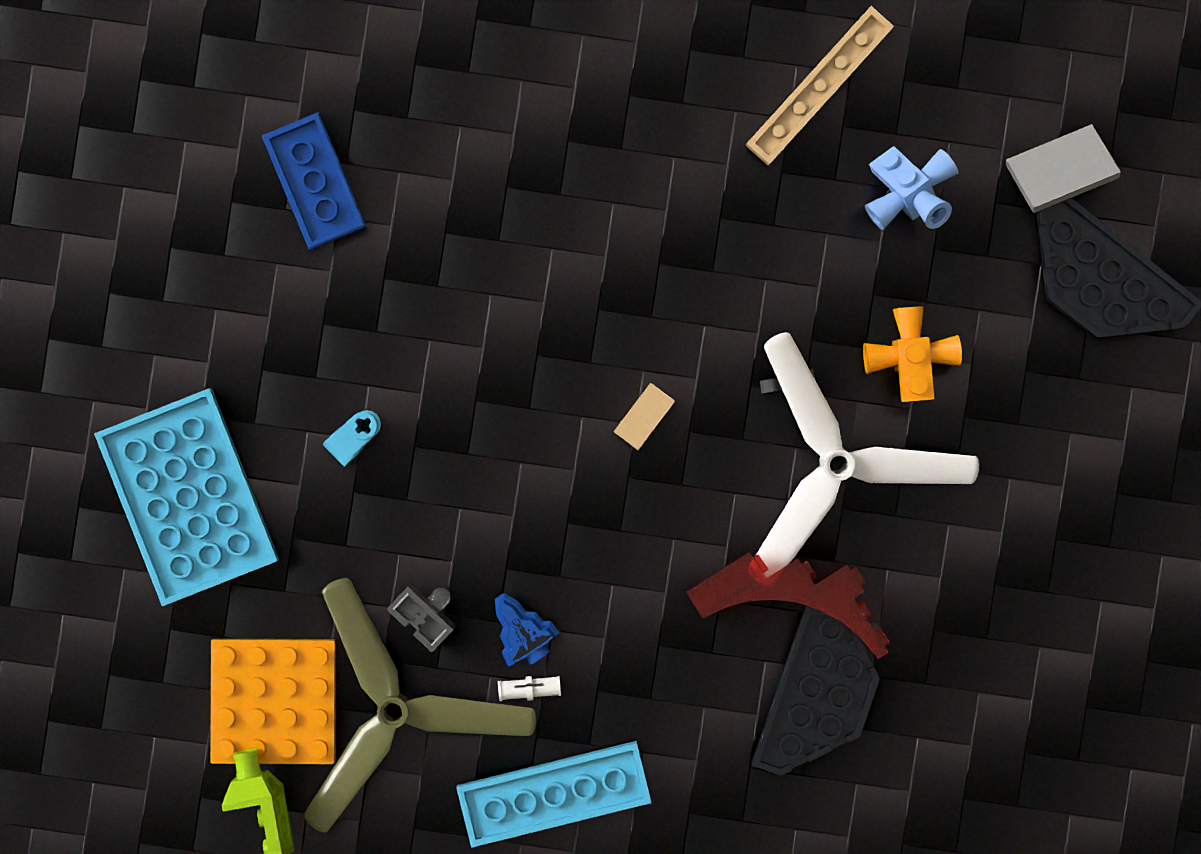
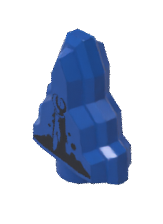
[495,593,560,667]

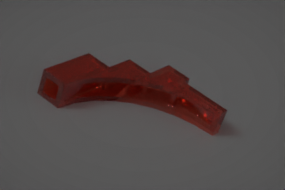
[686,552,890,659]

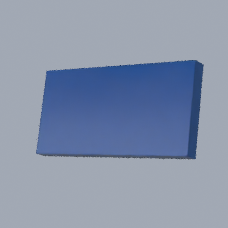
[262,112,367,251]

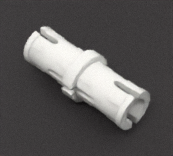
[498,676,561,701]

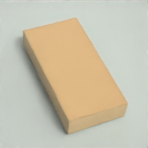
[613,383,675,450]

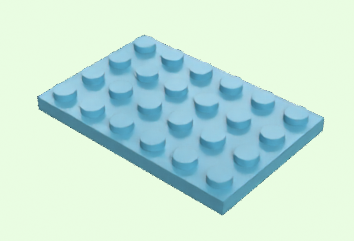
[94,388,279,606]

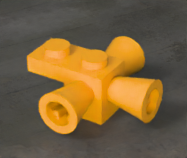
[863,306,962,402]

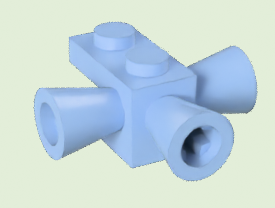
[864,146,959,230]

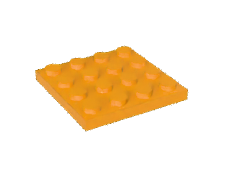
[211,639,336,764]

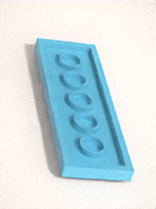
[456,741,652,848]

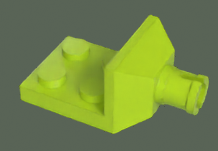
[222,748,295,854]

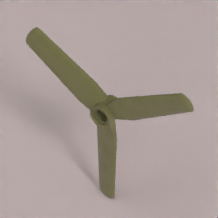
[304,578,537,833]

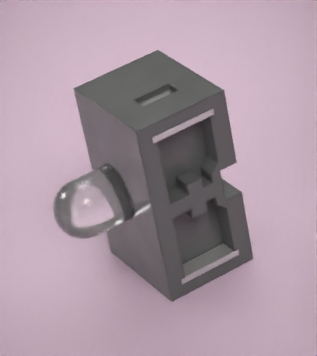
[386,583,456,652]

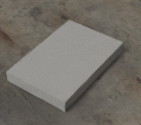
[1006,124,1121,213]

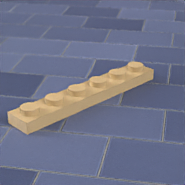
[745,6,894,166]

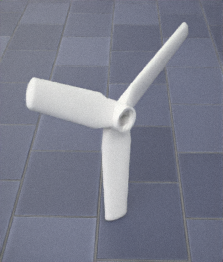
[748,332,979,586]

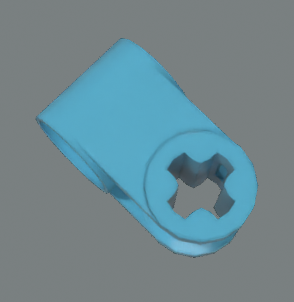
[323,410,381,467]

